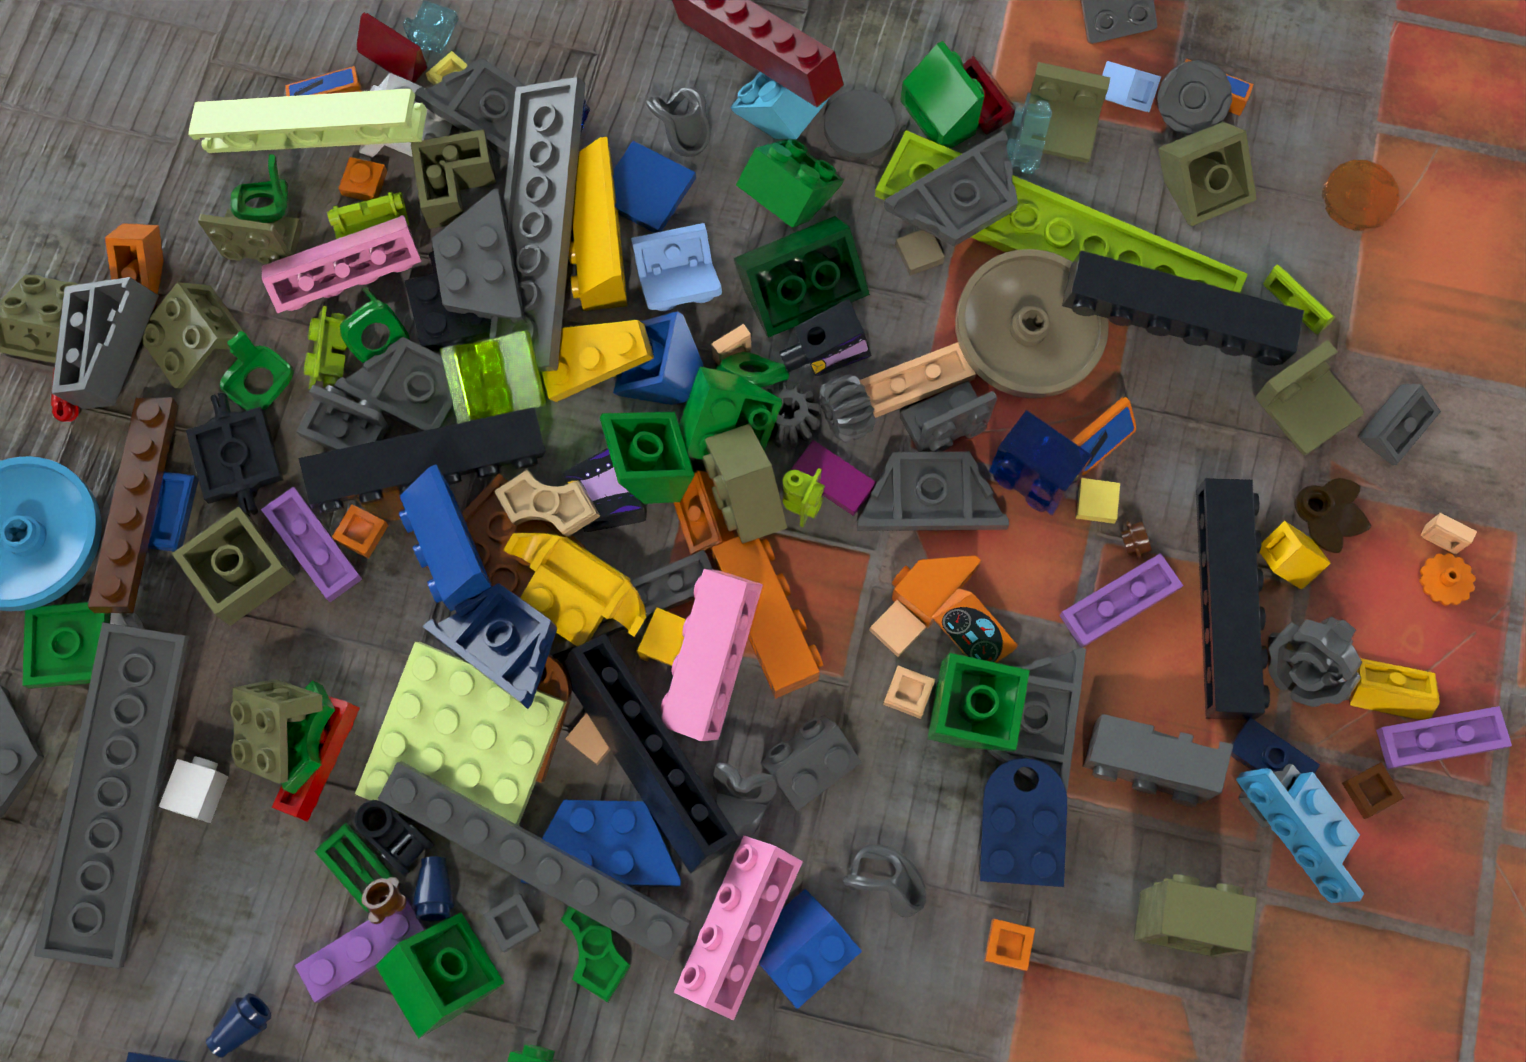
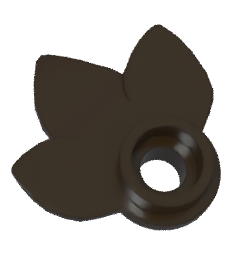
[1295,478,1371,553]

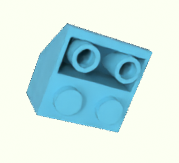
[730,72,830,139]

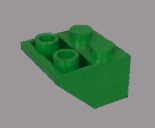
[900,41,984,149]
[736,139,844,228]
[679,366,783,460]

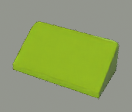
[1263,264,1336,335]

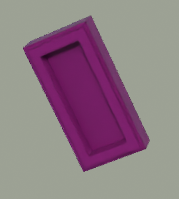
[791,440,876,516]

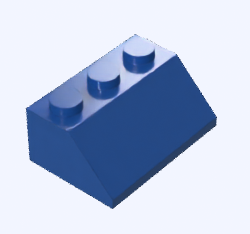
[399,465,492,611]

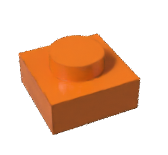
[338,157,387,201]
[331,504,389,559]
[984,919,1035,971]

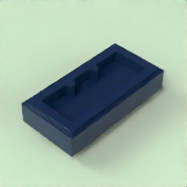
[1231,717,1320,774]

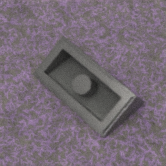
[1358,384,1441,465]

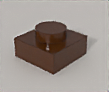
[1342,762,1404,819]

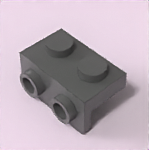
[297,385,389,450]
[760,715,862,811]

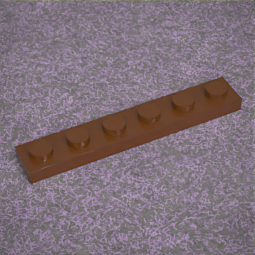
[88,398,178,613]

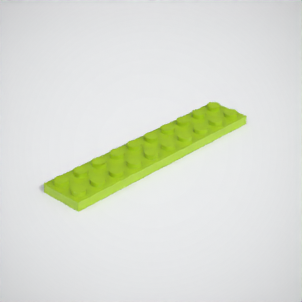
[875,130,1248,293]

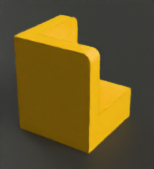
[1259,521,1331,589]
[637,607,686,666]

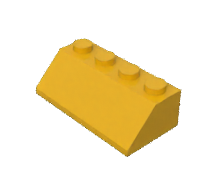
[569,137,628,311]

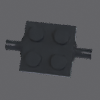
[404,251,491,369]
[186,393,284,517]

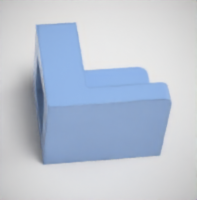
[1102,61,1161,112]

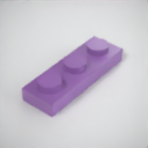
[261,487,362,602]
[1059,553,1183,648]
[1376,706,1512,770]
[295,897,426,1003]

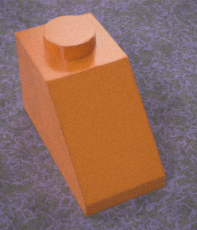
[105,223,164,310]
[891,555,981,628]

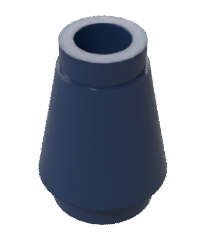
[412,856,454,921]
[206,993,271,1058]

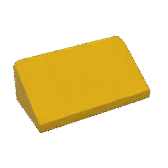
[1350,658,1440,720]

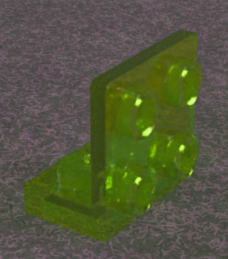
[440,330,546,423]

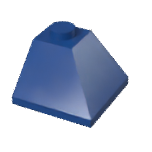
[613,311,703,405]

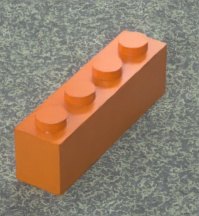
[711,536,823,699]

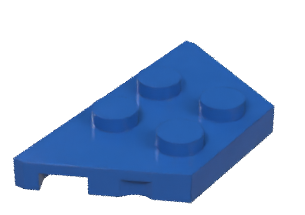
[521,800,681,887]

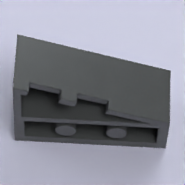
[51,277,159,409]
[1083,714,1234,807]

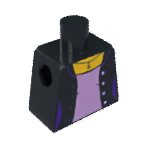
[779,299,872,376]
[563,448,646,532]

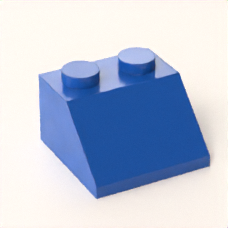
[759,889,862,1010]

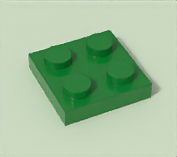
[22,602,111,689]

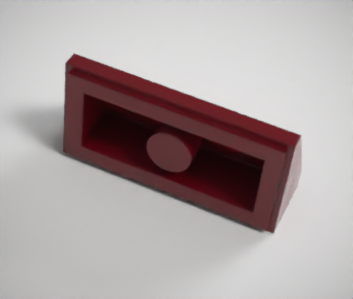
[357,12,427,83]
[963,56,1020,135]

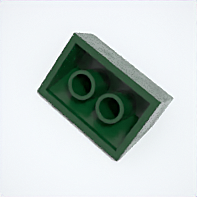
[733,216,870,338]

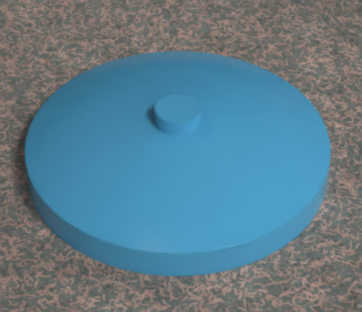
[0,456,102,611]

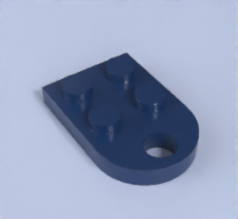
[980,758,1067,887]

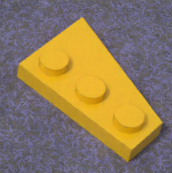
[542,320,654,402]

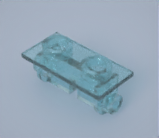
[1007,92,1053,174]

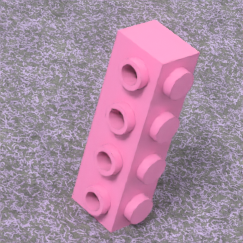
[262,215,421,313]
[660,569,763,741]
[674,836,803,1021]

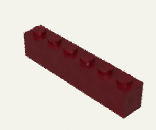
[672,0,844,108]

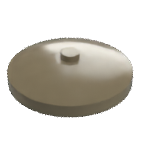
[955,249,1109,398]

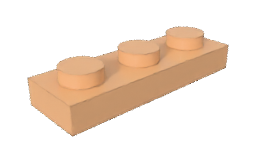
[859,342,976,418]

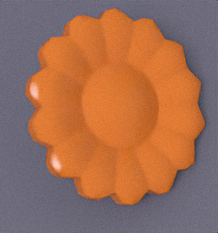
[1419,553,1476,606]

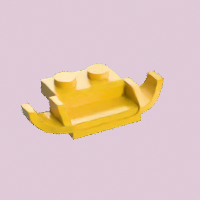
[503,533,646,647]

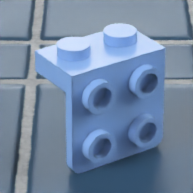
[631,223,722,311]

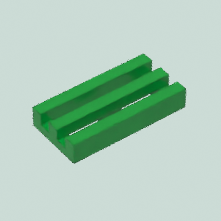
[314,823,401,913]

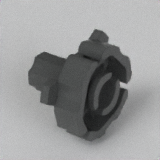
[1268,616,1362,707]

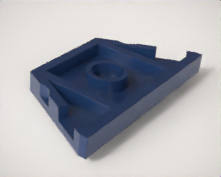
[422,583,557,709]

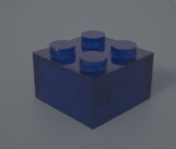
[989,410,1092,515]

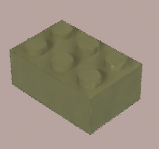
[1134,874,1257,958]

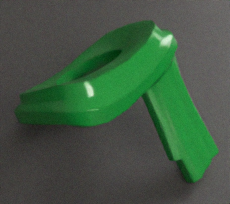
[230,154,288,223]
[340,287,410,363]
[220,331,294,411]
[716,352,790,388]

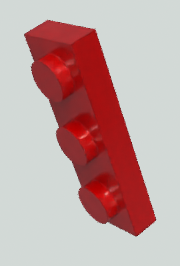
[271,696,360,822]

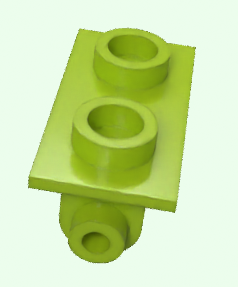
[327,192,410,239]
[304,306,347,389]
[782,468,825,527]

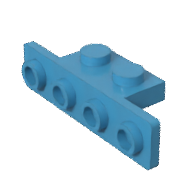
[1236,768,1364,903]

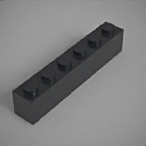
[1062,250,1304,366]
[298,407,546,513]
[1196,478,1270,720]
[563,633,739,874]

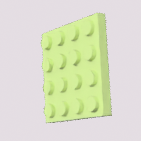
[355,642,567,826]

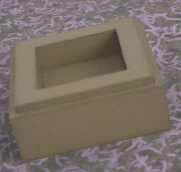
[895,230,945,276]

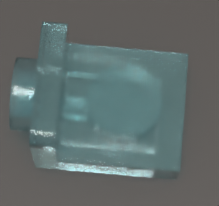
[403,0,459,54]

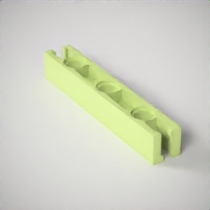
[188,89,427,153]

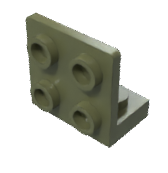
[1018,62,1111,163]
[198,208,303,264]
[0,275,79,363]
[141,282,245,389]
[1255,340,1364,455]
[230,679,322,784]

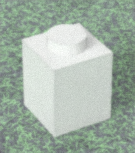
[159,756,228,823]

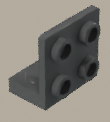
[1081,0,1157,44]
[900,381,997,452]

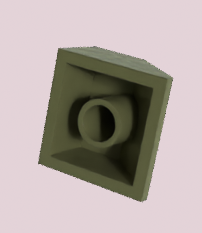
[1158,122,1257,226]

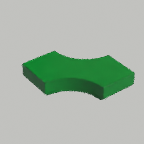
[281,680,335,794]
[561,906,631,1003]

